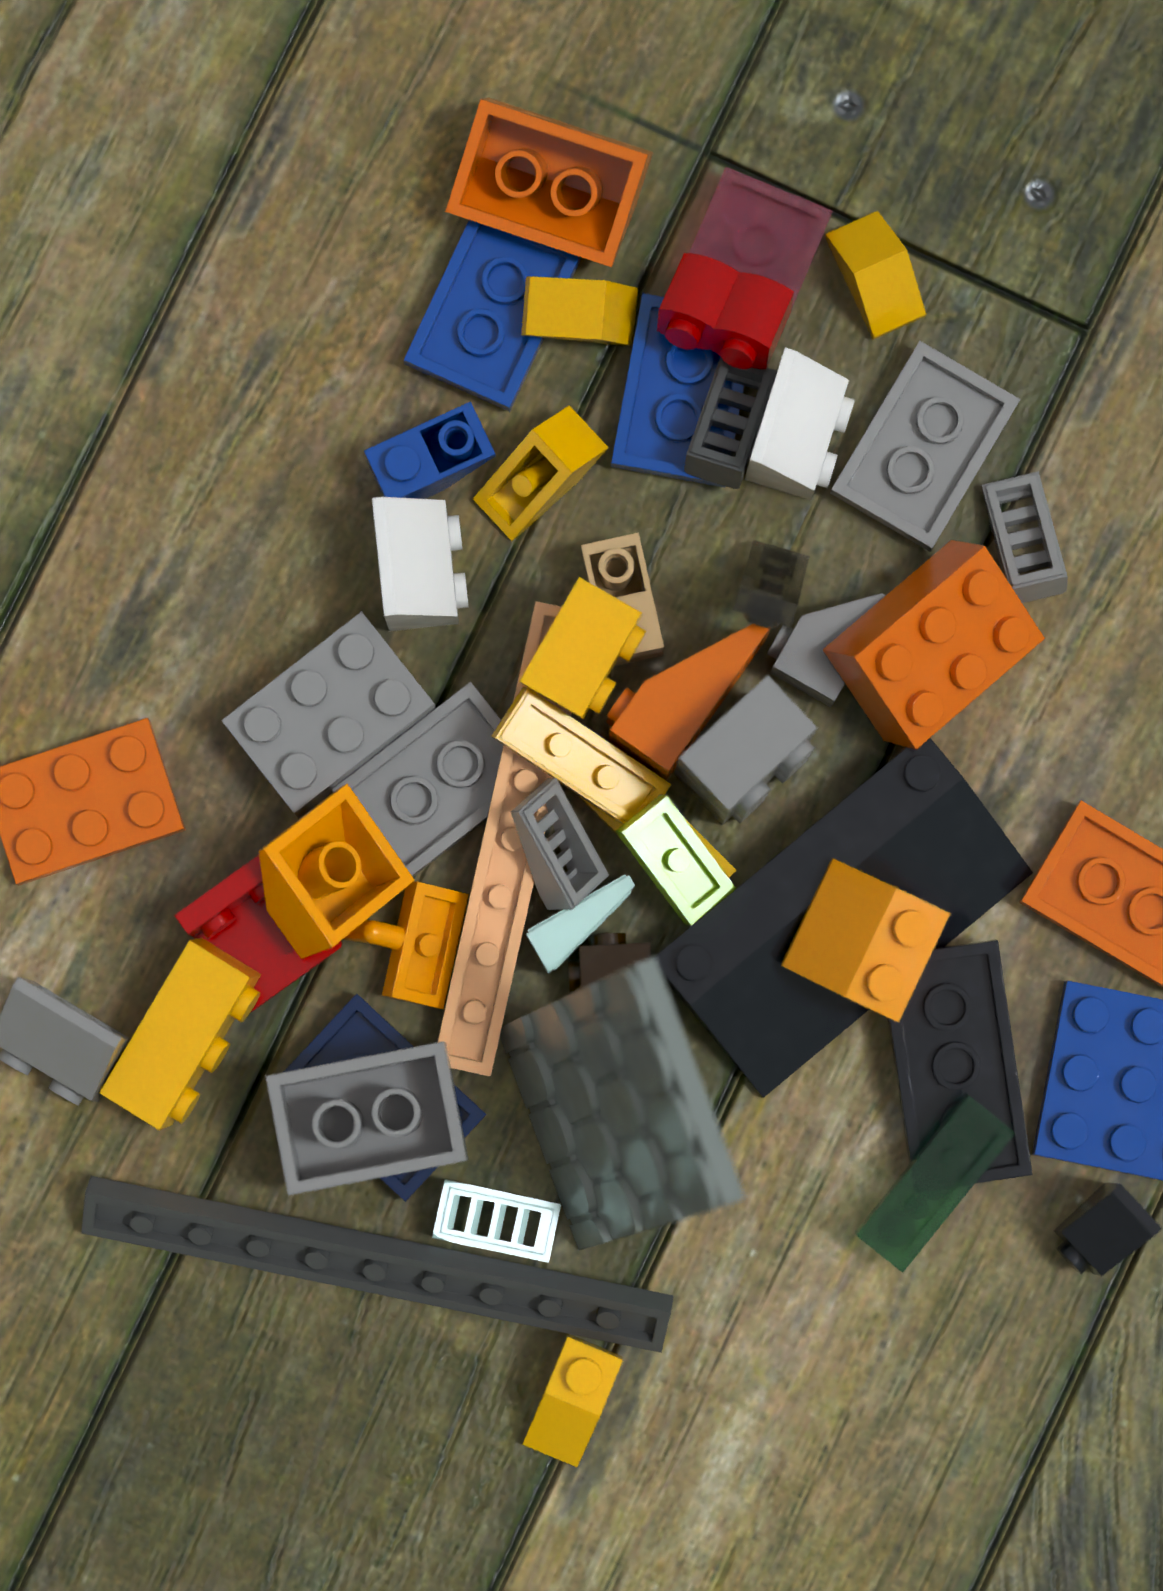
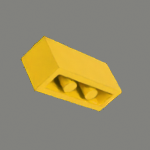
[99,938,261,1130]

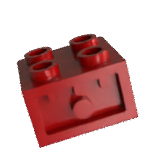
[174,855,343,1012]

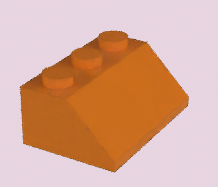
[445,98,653,267]

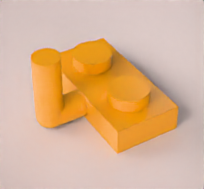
[343,881,469,1009]

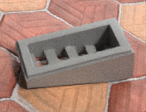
[982,471,1068,603]
[511,778,609,910]

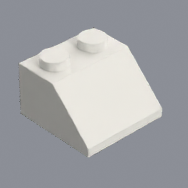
[745,348,855,500]
[372,497,469,631]

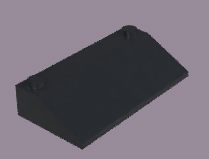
[655,738,1033,1098]

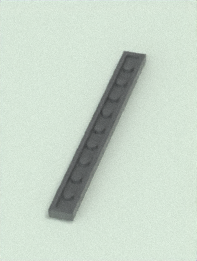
[81,1176,674,1353]

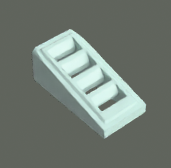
[526,874,635,975]
[432,1179,561,1263]

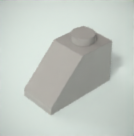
[767,593,886,707]

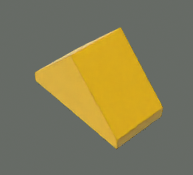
[825,211,926,340]
[521,276,638,346]

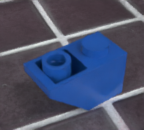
[364,401,496,499]

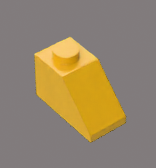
[473,405,609,541]
[522,1334,623,1467]

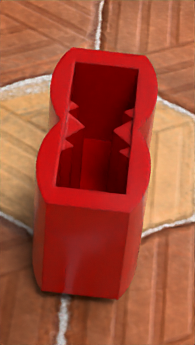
[657,253,794,369]

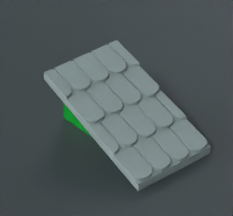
[500,957,746,1250]

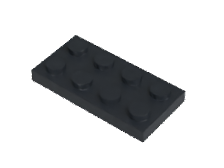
[888,939,1033,1193]

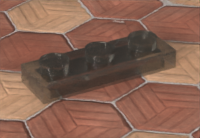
[733,540,809,628]

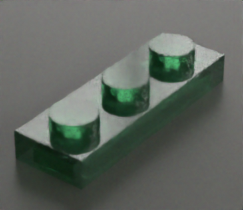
[854,1094,1015,1273]

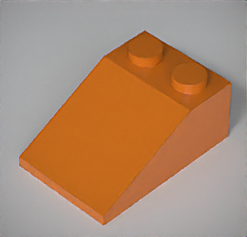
[606,618,772,781]

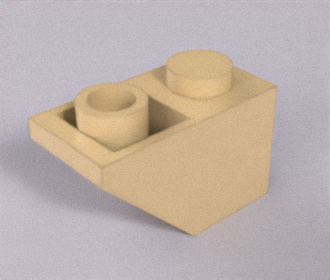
[581,532,664,666]

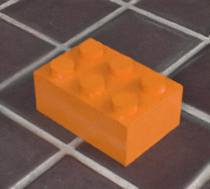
[822,540,1045,750]

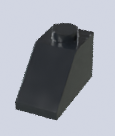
[1054,1183,1163,1276]

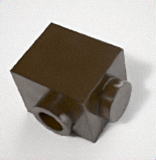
[568,933,651,994]

